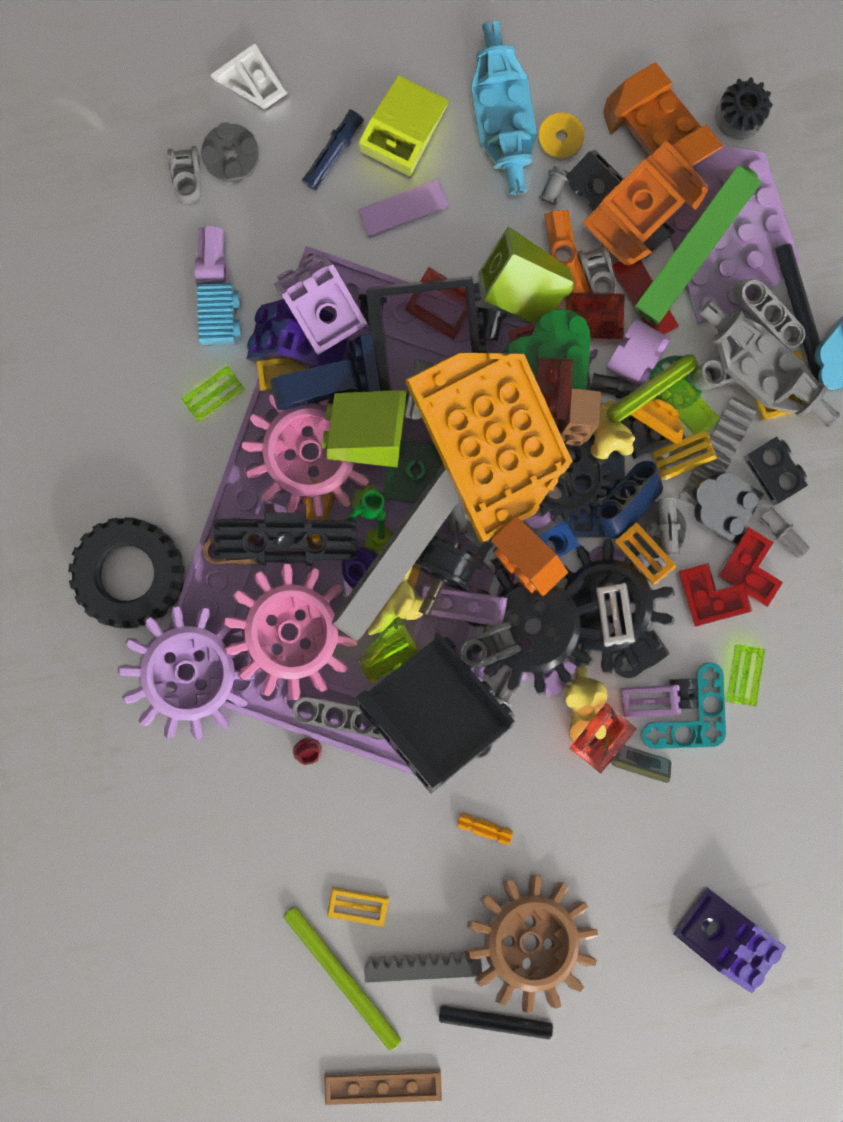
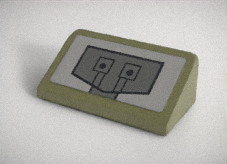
[611,743,672,783]

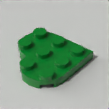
[503,309,591,398]

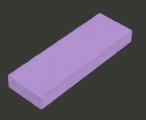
[358,179,449,238]
[421,585,507,626]

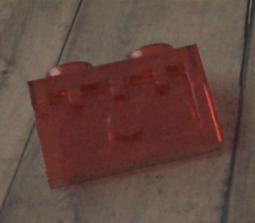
[536,358,573,420]

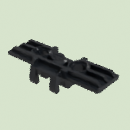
[214,503,357,566]

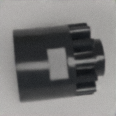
[715,77,773,140]

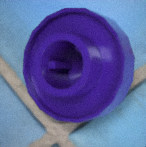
[341,547,377,589]

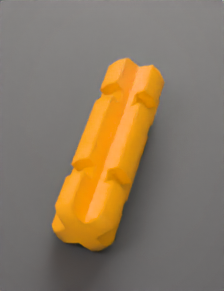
[457,813,513,845]

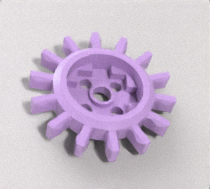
[117,605,255,740]

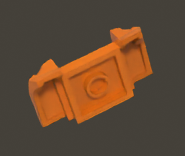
[603,62,723,166]
[582,140,708,265]

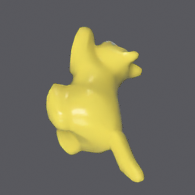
[591,400,635,459]
[367,567,424,637]
[564,665,608,741]

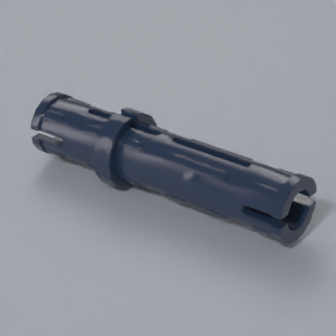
[301,109,364,191]

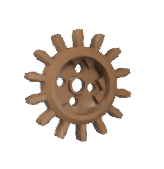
[465,875,598,1013]

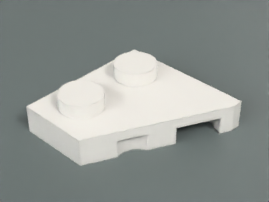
[210,43,287,110]

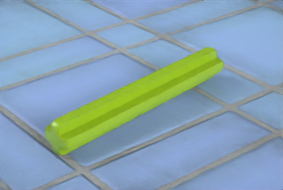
[607,354,698,423]

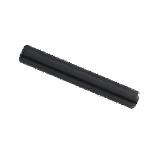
[439,1006,554,1040]

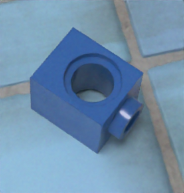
[538,521,580,558]

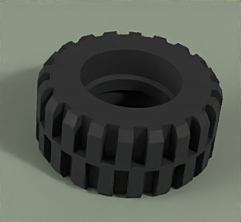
[68,517,185,628]

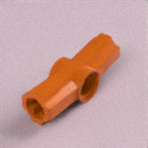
[544,210,590,300]

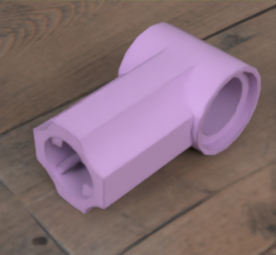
[195,226,226,284]

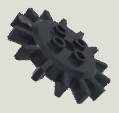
[563,539,675,674]
[466,568,602,695]

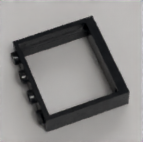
[366,276,486,405]

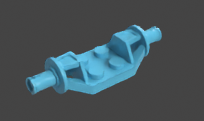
[471,21,537,195]

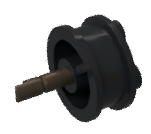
[413,535,483,616]

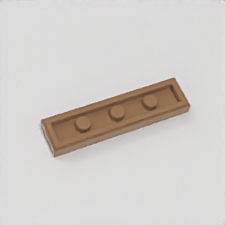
[324,1069,442,1105]

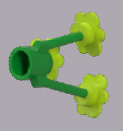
[322,485,393,555]

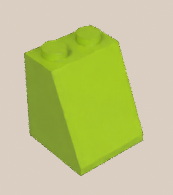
[479,226,574,323]
[322,390,406,468]

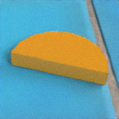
[631,399,684,445]

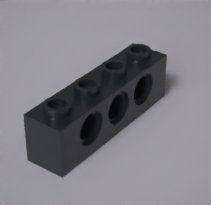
[566,150,675,259]

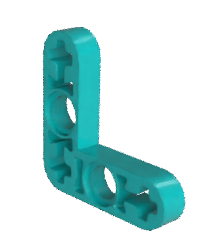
[640,662,726,749]

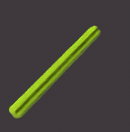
[283,907,401,1050]

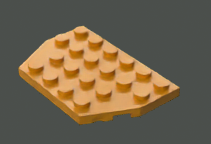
[405,353,572,542]

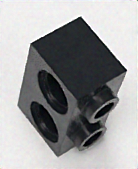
[743,436,808,506]

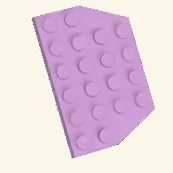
[666,146,800,324]

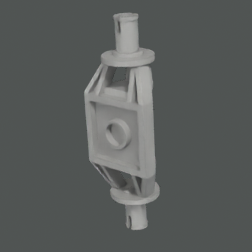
[699,299,840,427]

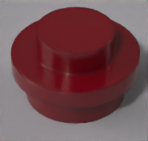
[292,738,322,765]

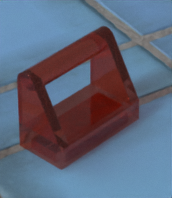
[405,267,478,340]
[569,703,637,774]

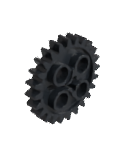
[539,439,611,522]

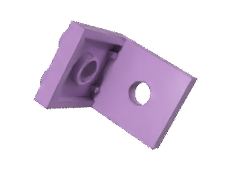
[274,254,368,355]

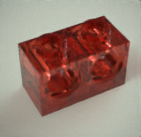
[566,293,625,339]

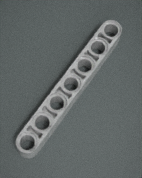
[332,464,460,641]
[292,696,492,758]

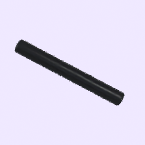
[775,243,821,383]

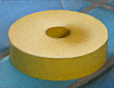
[538,112,584,161]

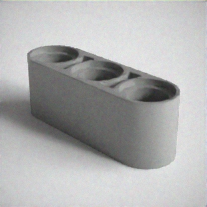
[733,279,805,347]

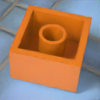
[491,516,568,597]

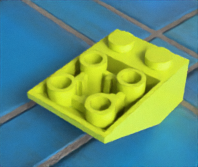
[359,75,449,177]

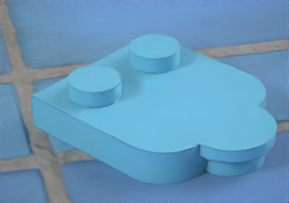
[815,316,843,390]

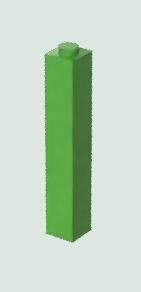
[633,165,762,327]

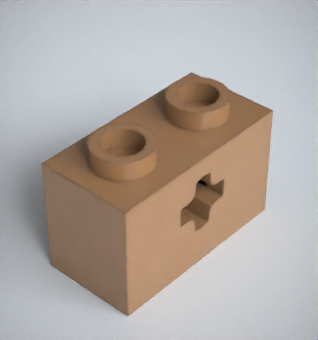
[558,388,601,445]

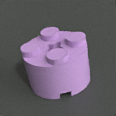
[606,318,670,387]

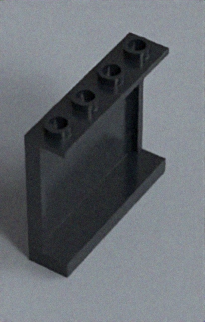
[355,632,515,794]

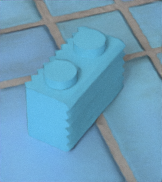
[197,283,241,346]

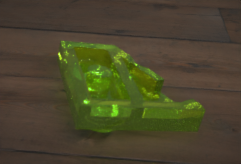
[357,616,419,684]

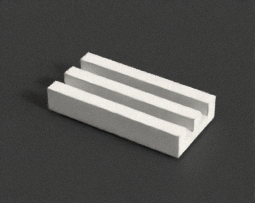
[596,583,635,647]

